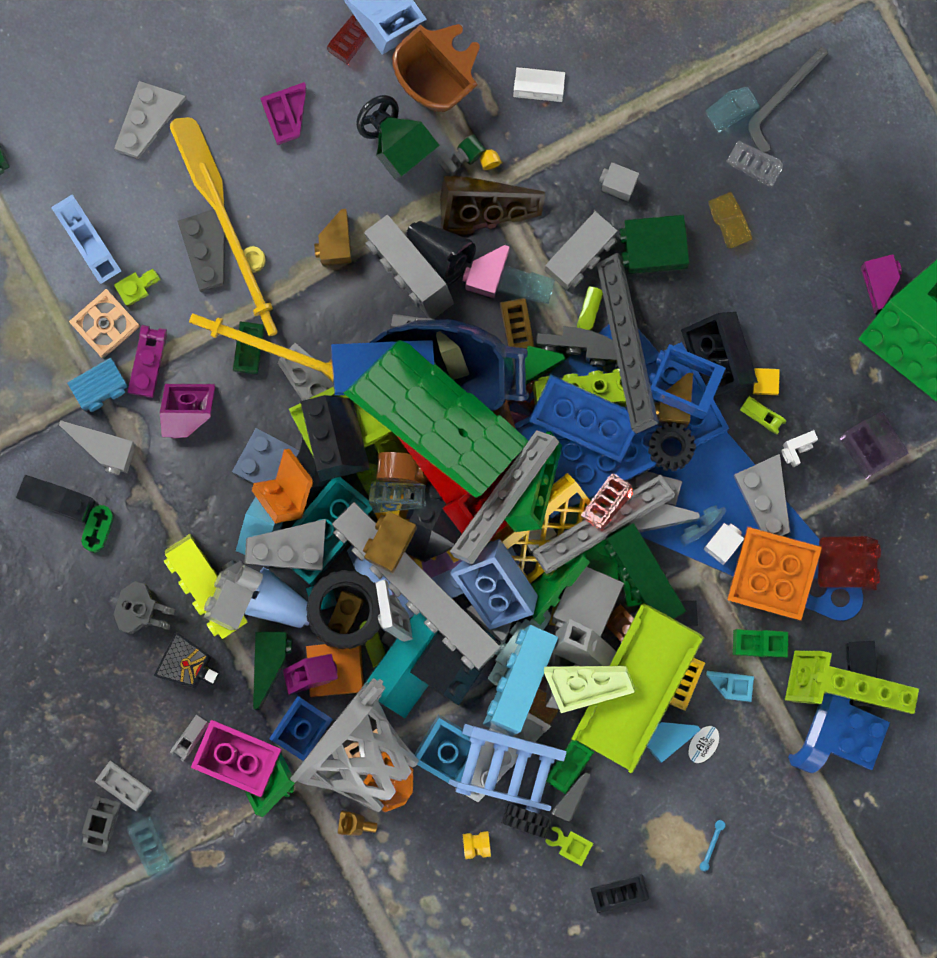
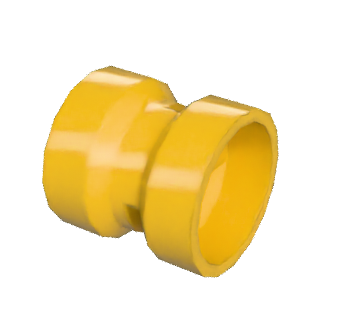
[463,831,491,859]

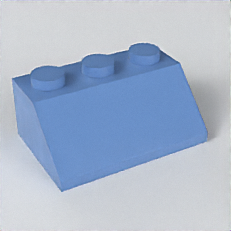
[451,539,538,630]

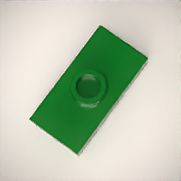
[546,740,594,795]

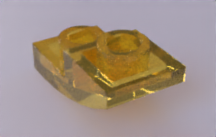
[708,192,752,248]

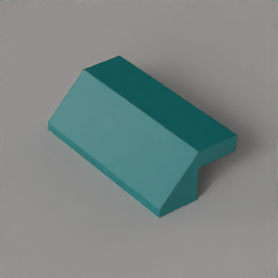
[361,612,437,718]

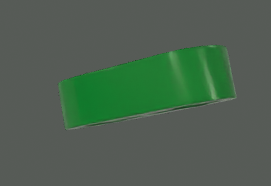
[81,505,114,553]

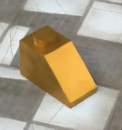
[314,209,351,265]
[654,373,693,428]

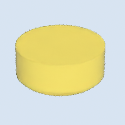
[243,246,266,273]

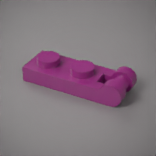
[128,325,167,398]

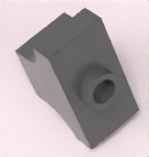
[81,796,122,853]

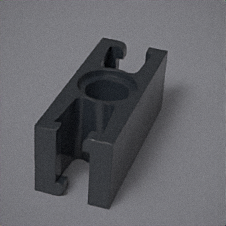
[845,641,877,707]

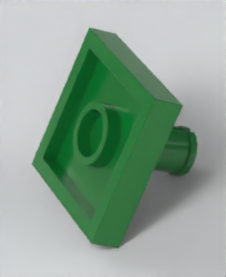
[244,744,296,817]

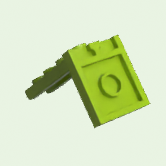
[785,651,919,714]

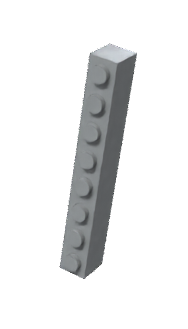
[332,503,500,671]

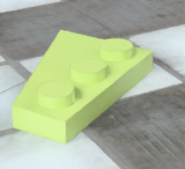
[544,666,635,713]

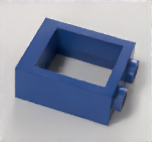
[649,344,726,420]

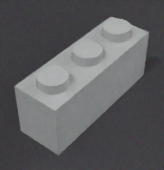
[544,211,617,290]

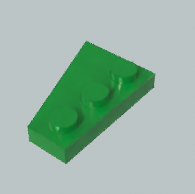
[531,552,590,626]

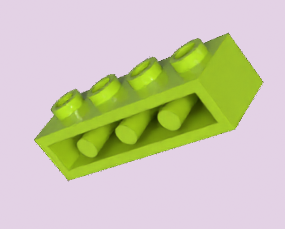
[533,368,627,407]

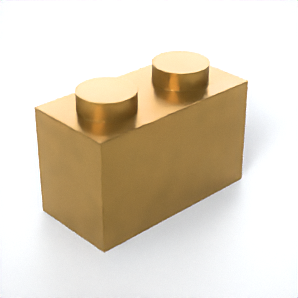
[363,511,417,574]

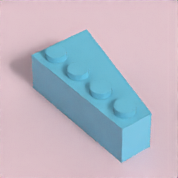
[483,625,558,736]

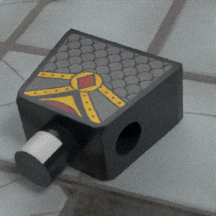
[154,632,220,689]

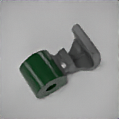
[437,134,486,176]

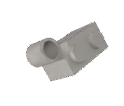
[204,565,263,630]

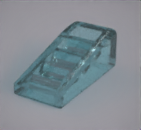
[369,482,426,513]
[127,816,172,876]

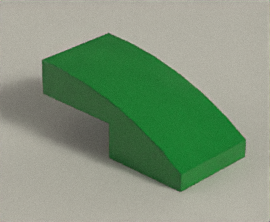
[733,629,788,657]

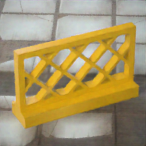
[491,473,599,583]

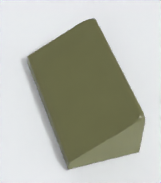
[436,331,469,380]

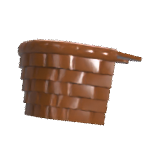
[392,24,480,112]

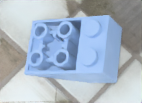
[344,0,427,54]

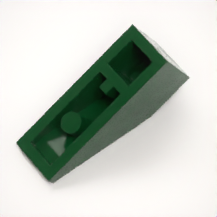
[253,632,292,710]

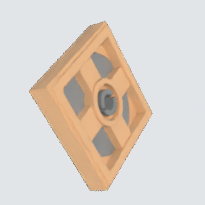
[69,289,140,359]

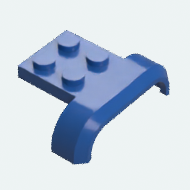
[788,692,890,773]

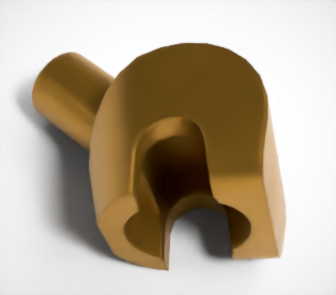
[338,810,377,836]

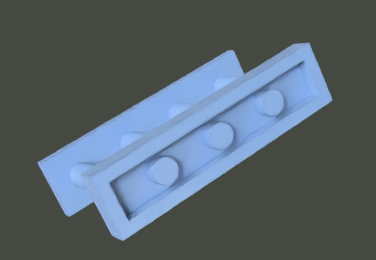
[448,724,566,814]

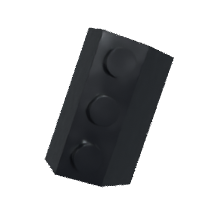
[681,312,758,398]
[300,395,370,482]
[410,627,501,706]

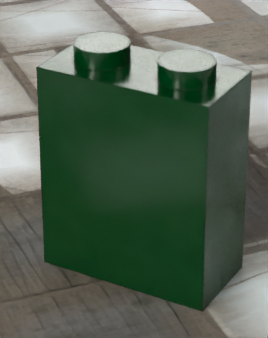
[619,215,689,274]

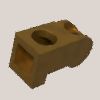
[328,591,365,634]

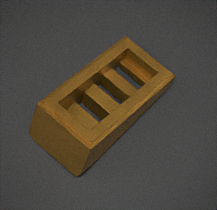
[500,298,534,349]

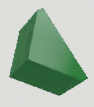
[525,346,565,385]

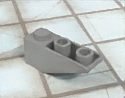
[552,619,616,666]

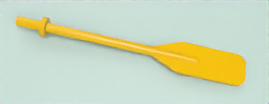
[170,117,278,336]
[189,313,333,382]

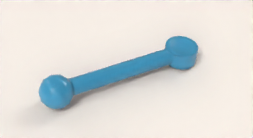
[699,820,725,871]

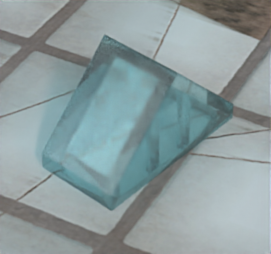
[705,86,760,132]

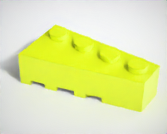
[164,534,248,639]

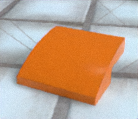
[306,644,364,697]

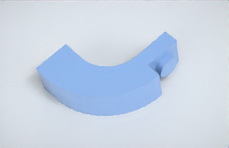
[51,194,121,284]

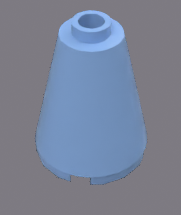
[245,567,309,628]

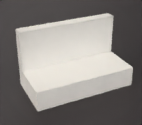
[513,67,565,102]

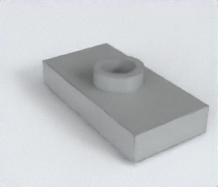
[95,761,152,811]

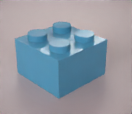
[414,714,482,788]

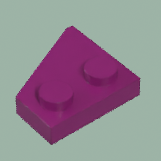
[260,82,307,145]

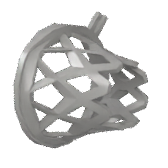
[290,678,419,812]

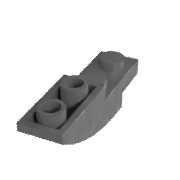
[536,326,619,368]

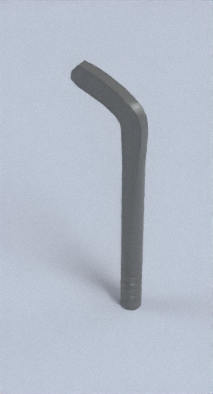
[748,47,828,153]

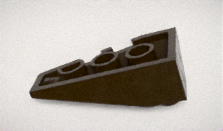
[440,176,546,235]

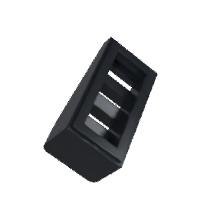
[590,874,649,913]

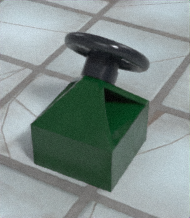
[356,95,440,179]

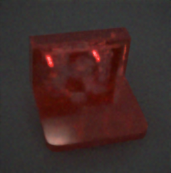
[818,536,881,590]

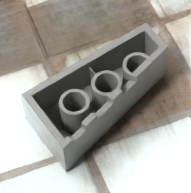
[364,215,454,319]

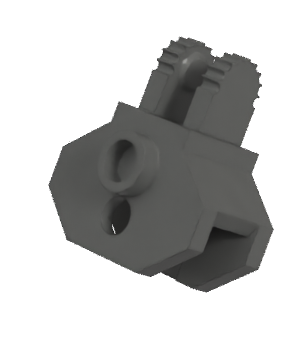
[113,581,176,634]

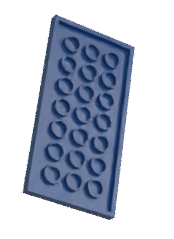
[514,342,729,519]

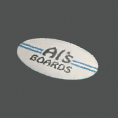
[689,726,719,763]

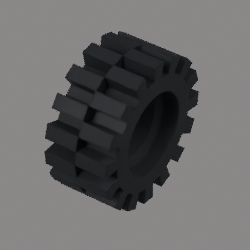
[648,422,696,471]
[501,804,552,838]

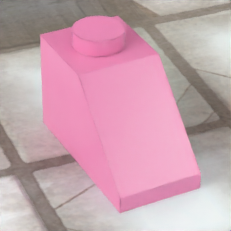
[462,245,509,298]

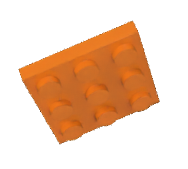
[727,526,822,620]

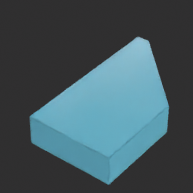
[706,671,754,702]

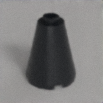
[406,221,476,284]

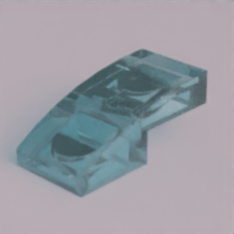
[497,266,555,304]

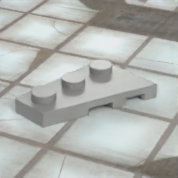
[114,81,186,159]
[734,454,790,536]

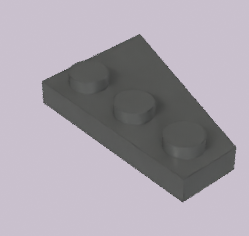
[177,206,226,292]

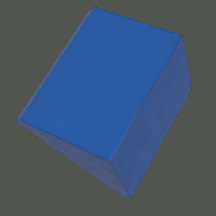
[269,696,333,761]

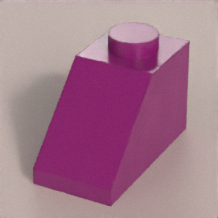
[861,254,902,314]
[283,654,338,694]

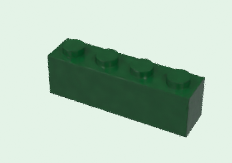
[604,523,686,619]

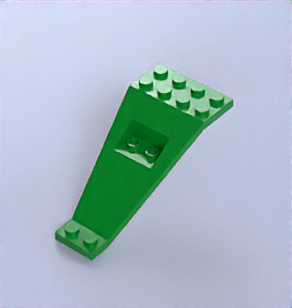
[858,260,937,402]

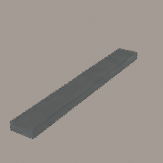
[597,253,658,434]

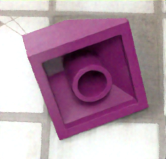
[160,384,215,438]

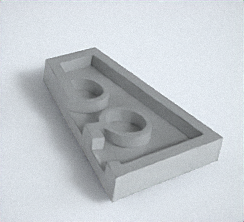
[278,343,334,401]
[244,519,326,571]

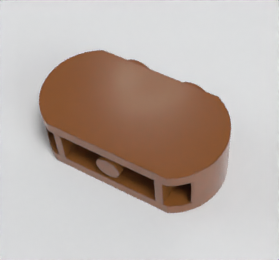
[376,452,429,490]

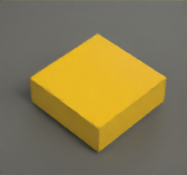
[753,368,779,395]

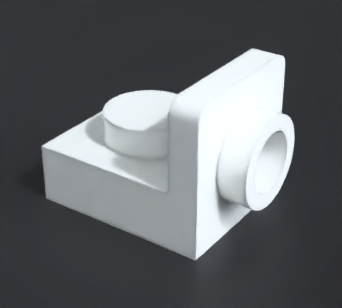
[782,430,818,467]

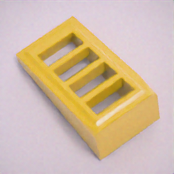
[670,658,705,711]

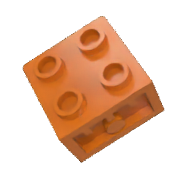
[252,449,312,524]

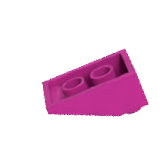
[191,720,282,797]

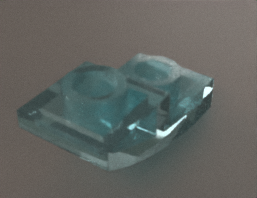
[680,505,726,547]

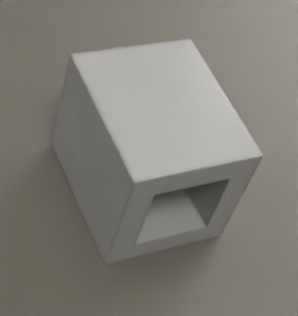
[599,162,639,202]

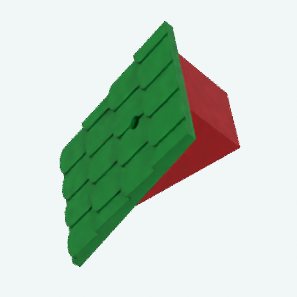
[343,340,528,504]

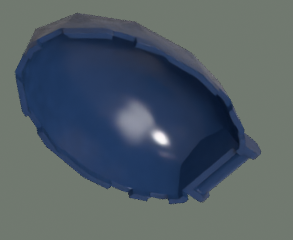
[369,319,529,411]

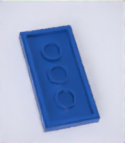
[331,340,434,395]
[529,374,635,462]

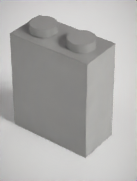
[552,567,624,637]

